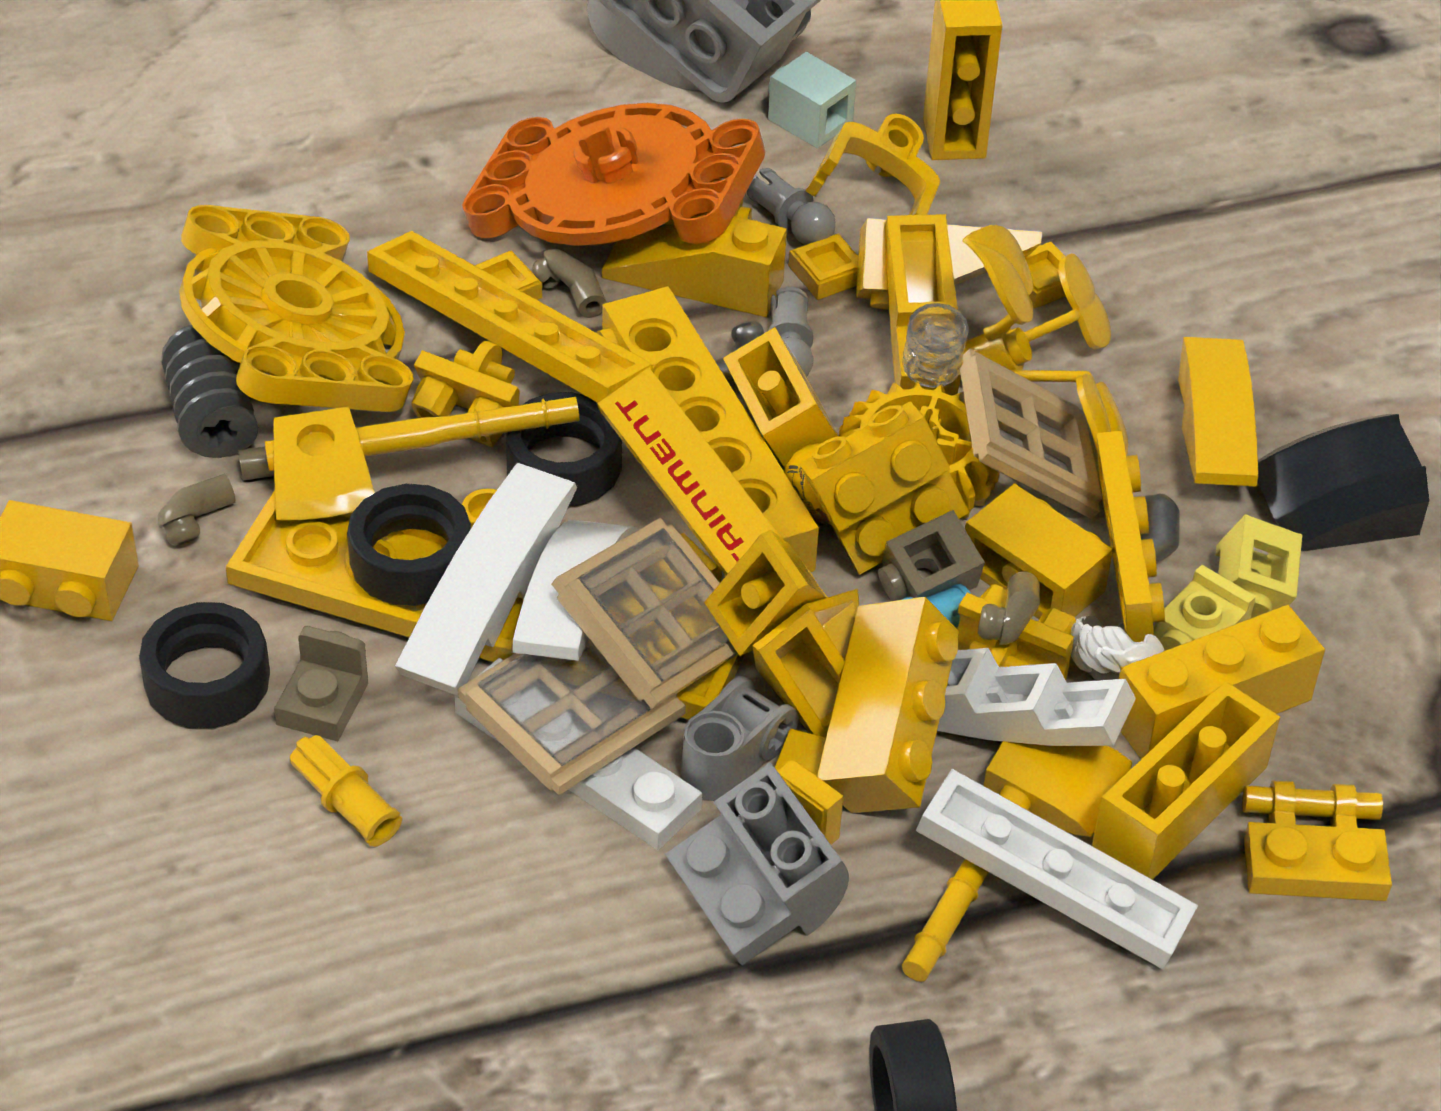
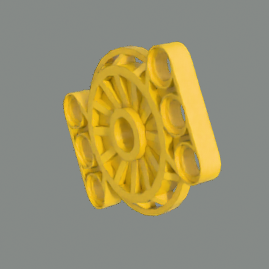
[179,205,414,412]

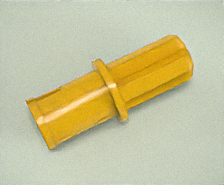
[290,735,402,847]

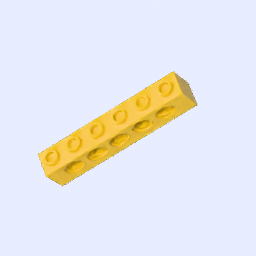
[596,286,819,572]

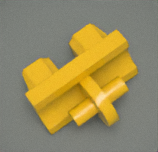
[411,341,520,447]
[958,584,1076,680]

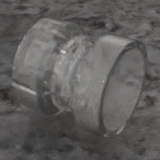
[902,303,969,388]

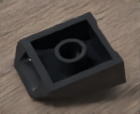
[1257,414,1430,551]

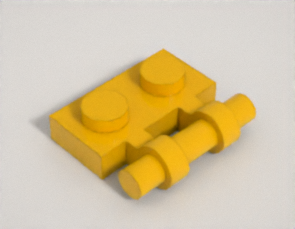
[1242,780,1392,901]

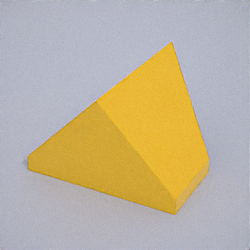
[753,588,859,737]

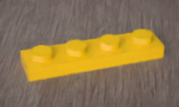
[1097,431,1165,642]

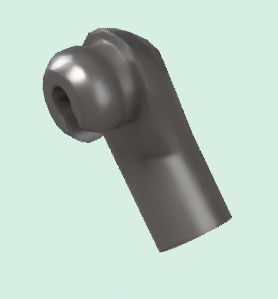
[1141,493,1180,564]

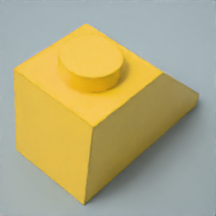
[704,530,826,656]

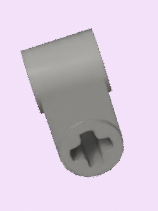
[681,676,799,801]

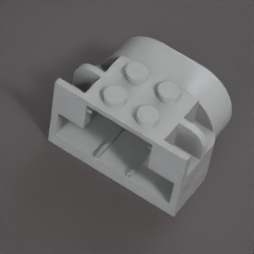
[587,0,821,103]

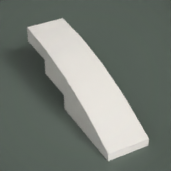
[395,463,577,696]
[937,648,1136,746]

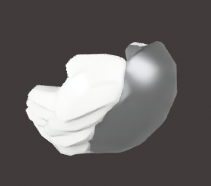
[1071,616,1166,681]

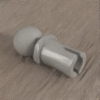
[747,168,836,245]
[768,287,814,376]

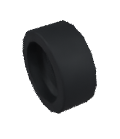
[505,392,622,506]
[347,483,471,606]
[139,602,270,728]
[869,1019,957,1111]

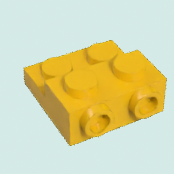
[799,401,970,575]

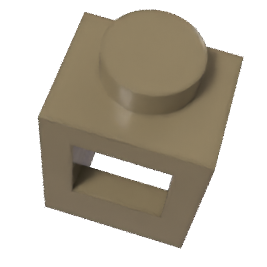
[878,510,985,601]

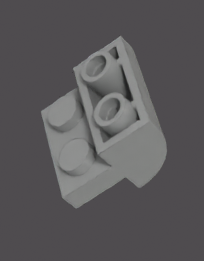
[665,762,849,966]

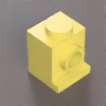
[1215,514,1302,618]
[1154,565,1256,650]

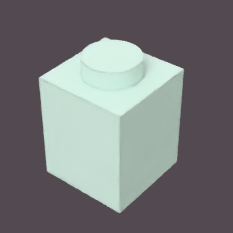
[768,52,856,149]

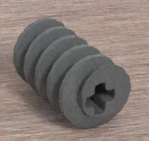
[161,325,259,458]

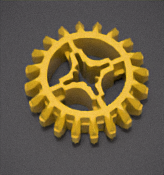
[839,380,1000,519]

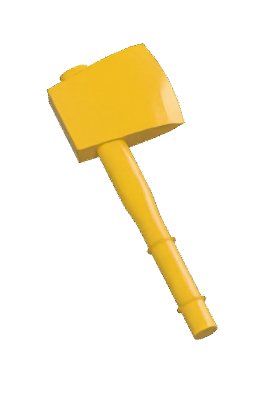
[265,397,579,520]
[902,741,1132,982]

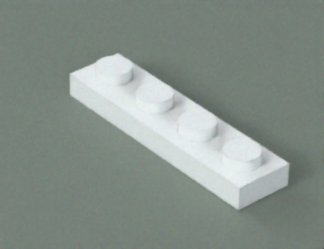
[455,658,702,850]
[916,769,1198,969]

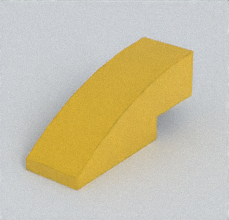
[886,214,961,396]
[1178,337,1258,486]

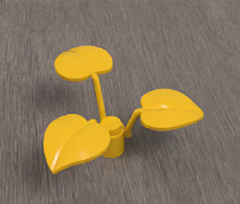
[959,225,1128,456]

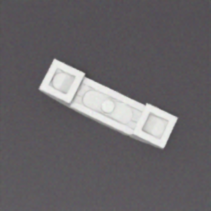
[513,520,639,661]

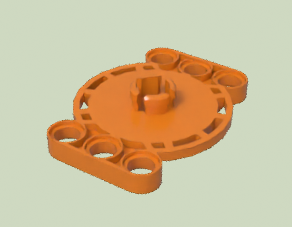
[462,103,766,246]

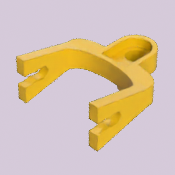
[806,114,940,215]

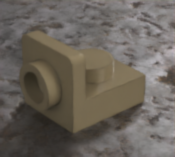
[274,626,368,742]

